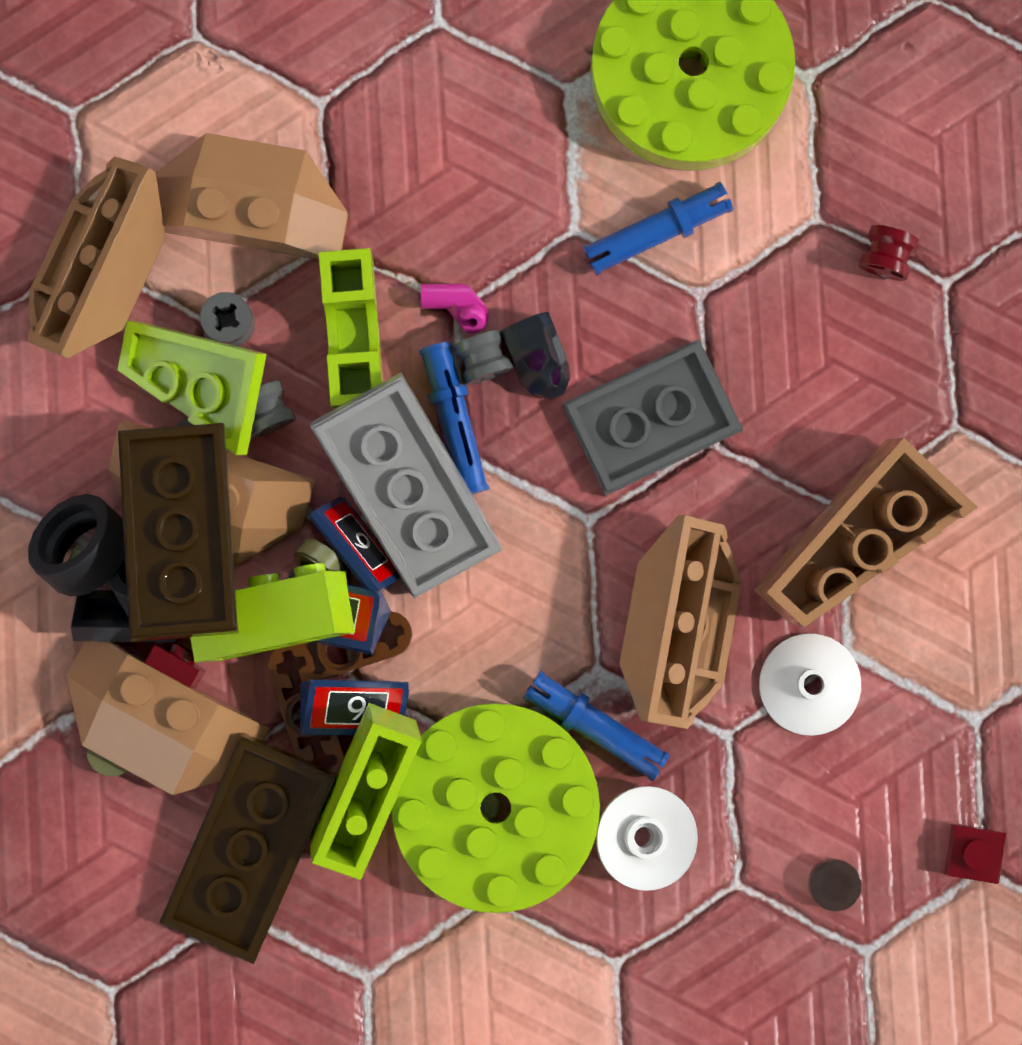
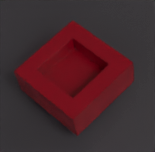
[144,643,206,688]
[944,824,1006,884]

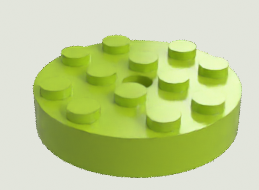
[590,0,795,171]
[392,703,600,913]

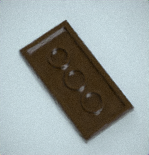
[118,423,239,642]
[159,733,337,964]

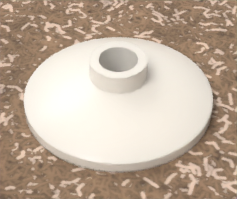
[759,634,861,736]
[596,786,698,891]

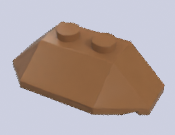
[156,133,349,260]
[27,156,166,359]
[108,420,316,566]
[619,515,742,729]
[66,641,271,795]

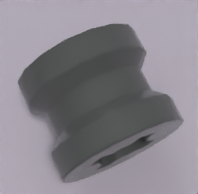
[200,292,255,347]
[453,330,514,386]
[250,381,296,439]

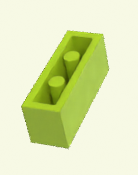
[190,563,355,663]
[309,703,422,880]

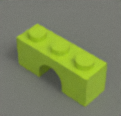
[318,248,383,410]

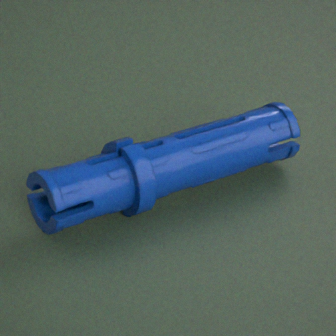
[582,181,733,276]
[419,342,490,494]
[523,670,670,781]

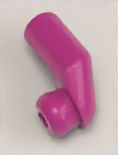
[421,284,489,334]

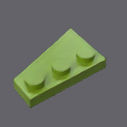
[118,320,267,455]

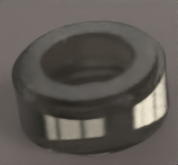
[808,858,861,911]

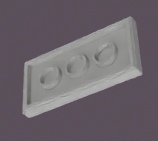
[310,372,503,599]

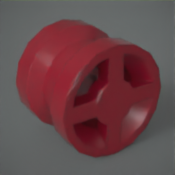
[858,225,919,281]

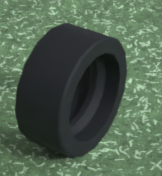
[28,494,125,597]

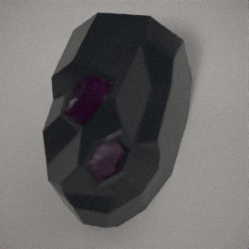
[501,312,570,400]

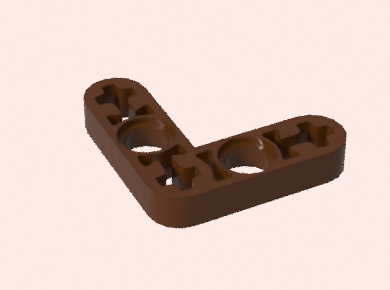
[268,611,413,777]

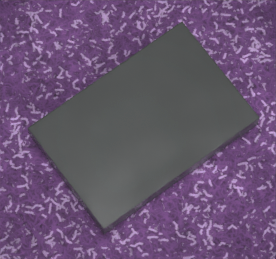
[562,339,743,497]

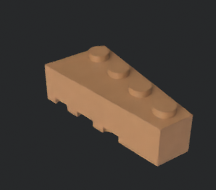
[753,438,978,627]

